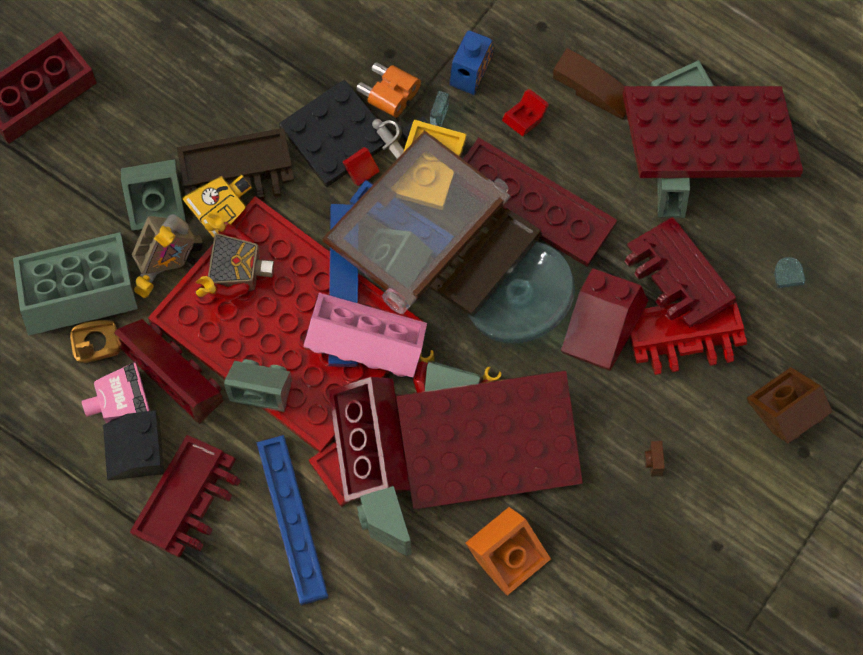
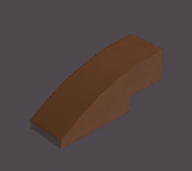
[553,48,627,120]

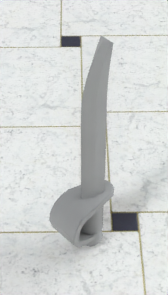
[372,119,404,159]

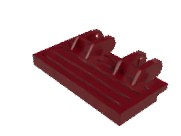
[625,217,736,328]
[130,435,241,558]

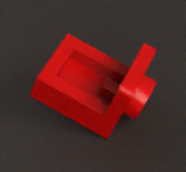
[502,89,549,137]

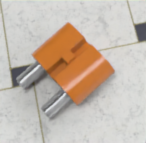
[356,62,421,117]

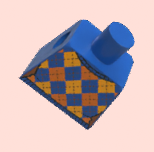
[450,31,495,95]

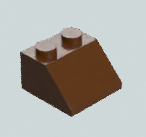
[747,367,833,443]

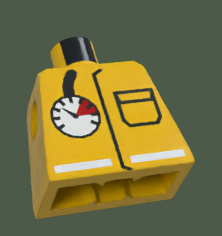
[183,175,252,238]

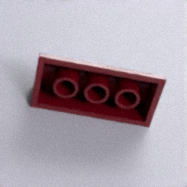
[114,319,223,424]
[328,377,410,502]

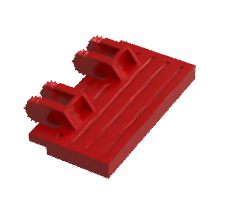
[629,293,747,375]

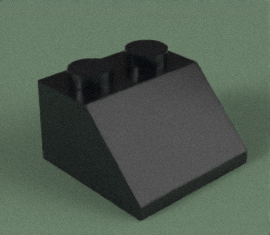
[103,410,164,481]

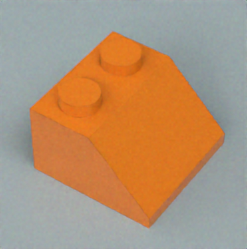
[465,507,551,596]

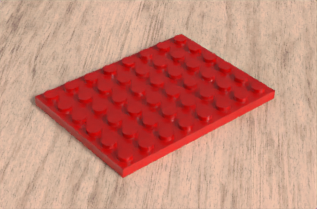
[148,196,427,453]

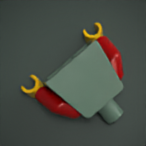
[413,350,501,392]

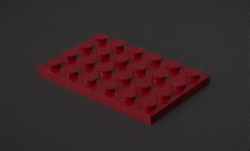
[622,86,803,178]
[396,370,583,510]

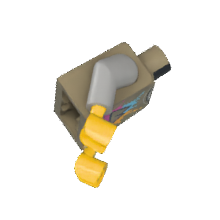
[132,214,202,298]

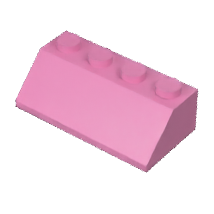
[303,293,427,377]

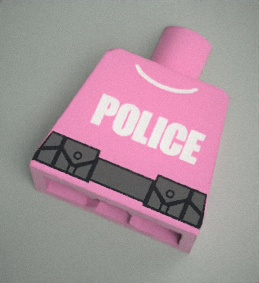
[82,363,150,423]

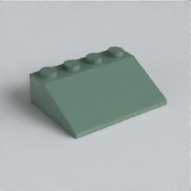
[13,232,138,336]

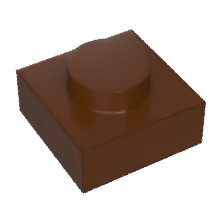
[644,441,665,477]

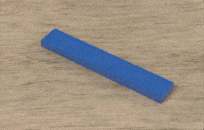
[328,204,358,367]
[256,435,329,605]

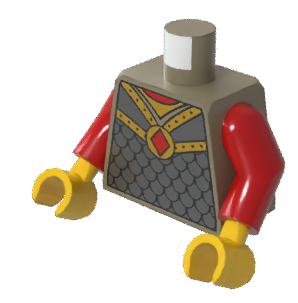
[196,212,274,301]

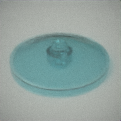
[468,242,575,343]

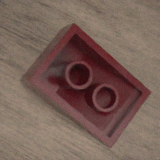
[561,268,648,371]

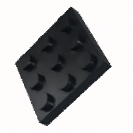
[279,79,386,188]

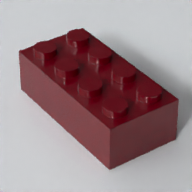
[0,31,97,144]

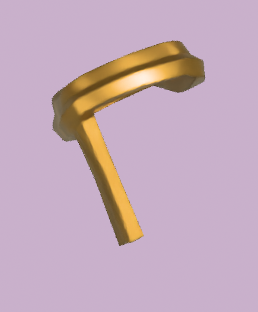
[70,320,120,363]

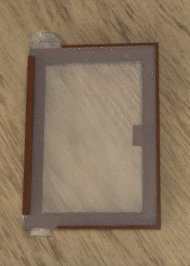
[323,130,510,314]

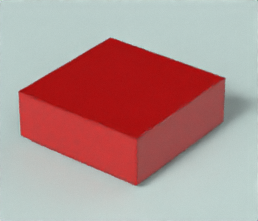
[343,147,380,186]

